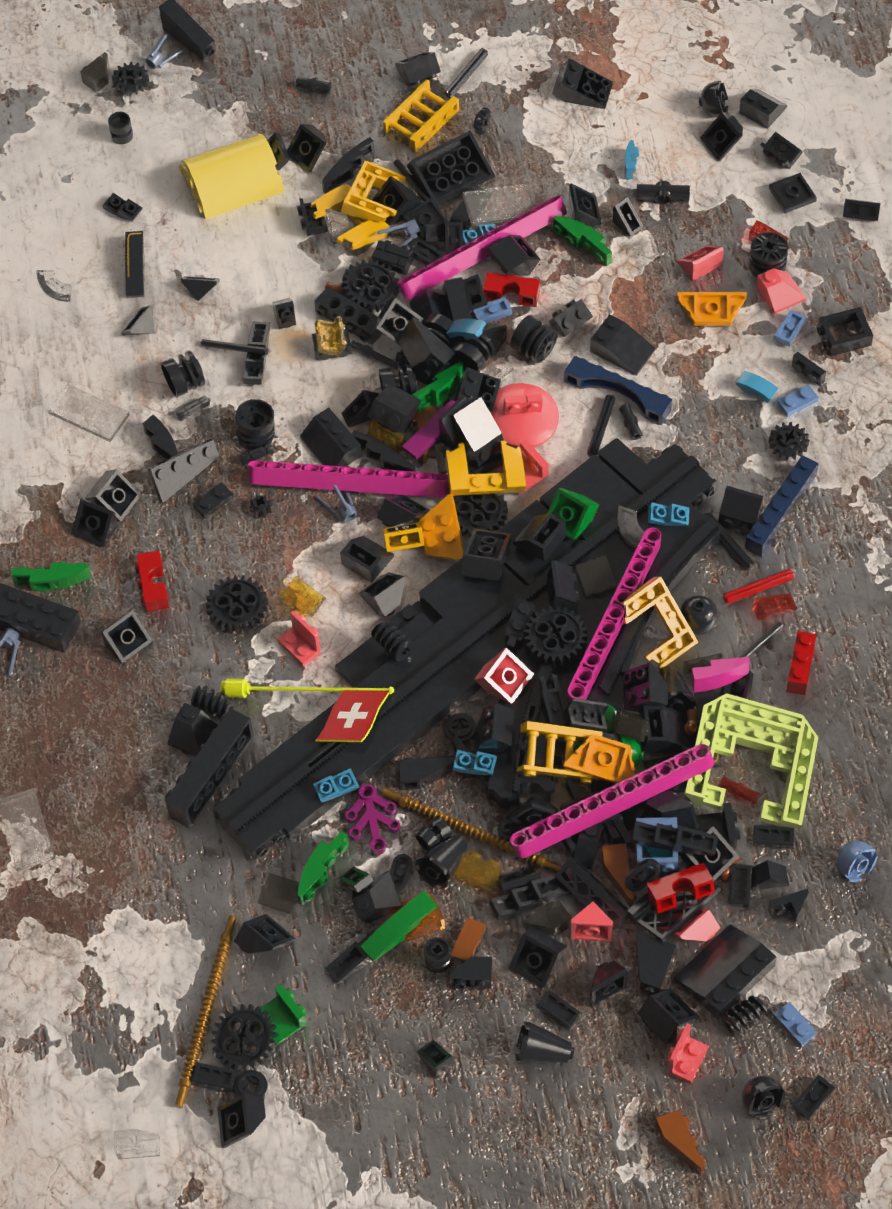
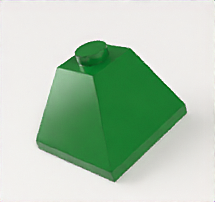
[547,488,599,540]

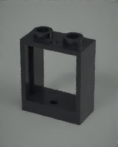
[816,307,873,357]

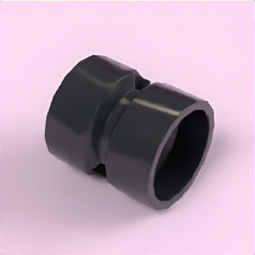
[108,111,133,144]
[415,816,453,852]
[424,937,451,973]

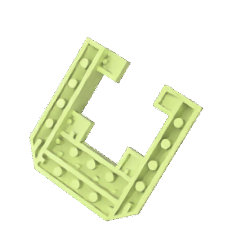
[685,694,818,828]

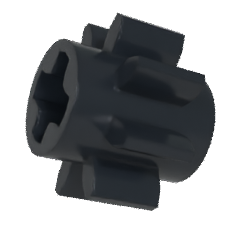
[249,495,272,518]

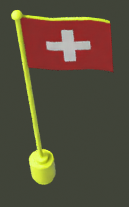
[220,678,394,742]

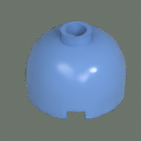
[837,841,877,882]

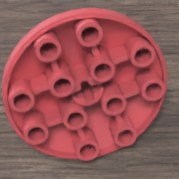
[490,383,559,449]

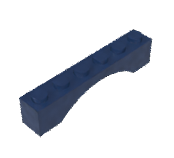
[564,356,672,425]
[745,455,819,557]

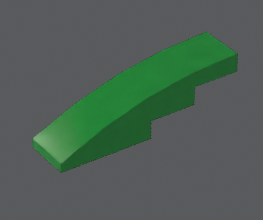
[360,891,437,962]

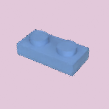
[472,297,512,324]
[773,310,807,347]
[777,384,819,417]
[773,1002,817,1047]

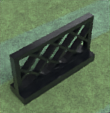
[627,859,721,943]

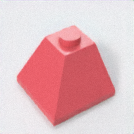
[757,268,806,314]
[474,648,534,704]
[659,902,720,941]

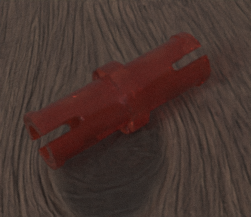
[718,776,760,804]

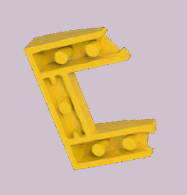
[341,160,408,222]
[310,184,390,250]
[446,441,526,496]
[622,577,698,669]

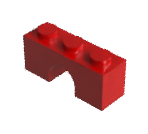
[483,272,540,308]
[134,550,170,612]
[786,631,817,695]
[647,863,715,913]

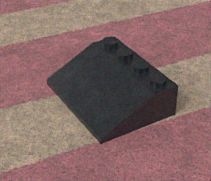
[406,130,495,206]
[673,924,777,1020]

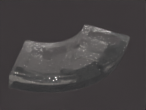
[36,270,72,302]
[617,505,645,549]

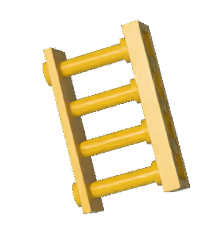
[383,80,459,153]
[517,721,602,784]

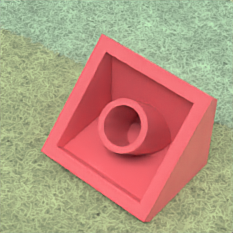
[677,245,724,281]
[571,902,613,942]

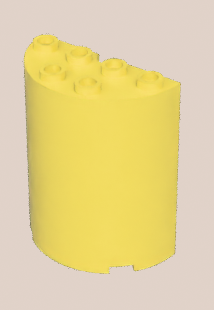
[179,134,284,219]

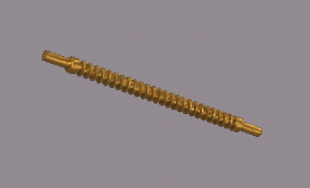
[382,788,562,872]
[174,915,236,1108]

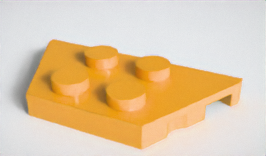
[677,292,747,326]
[419,494,464,560]
[563,734,635,784]

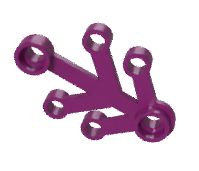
[345,784,400,855]

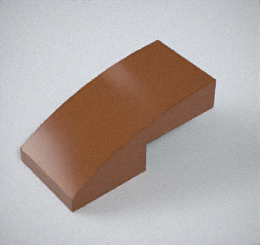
[451,917,487,961]

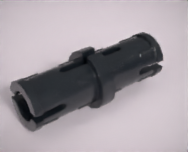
[296,76,331,93]
[619,404,643,440]

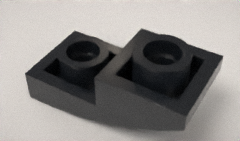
[103,193,143,222]

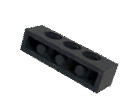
[314,286,382,345]

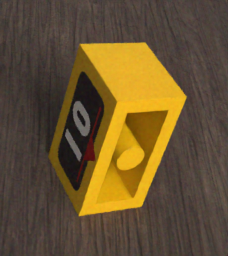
[382,522,425,552]

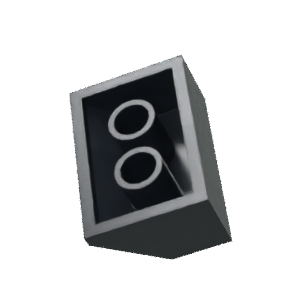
[300,408,362,467]

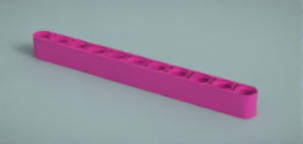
[397,196,567,300]
[248,460,450,498]
[567,528,661,704]
[510,744,714,858]

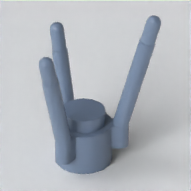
[145,34,183,69]
[377,219,420,247]
[316,485,357,523]
[0,628,21,676]

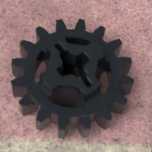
[112,62,150,96]
[768,422,810,460]

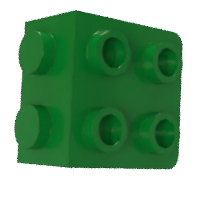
[257,984,307,1046]

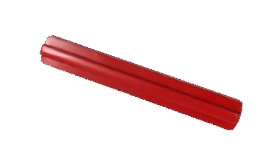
[723,569,795,604]

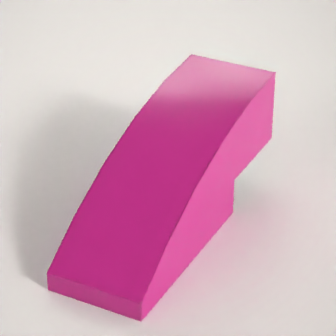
[691,657,750,693]

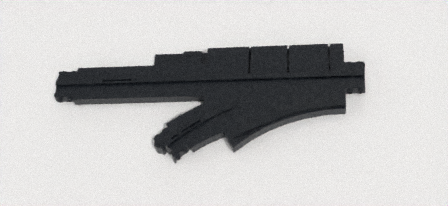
[212,438,720,860]

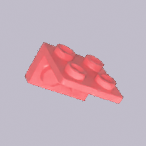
[497,439,549,495]
[278,610,321,667]
[666,1024,709,1084]

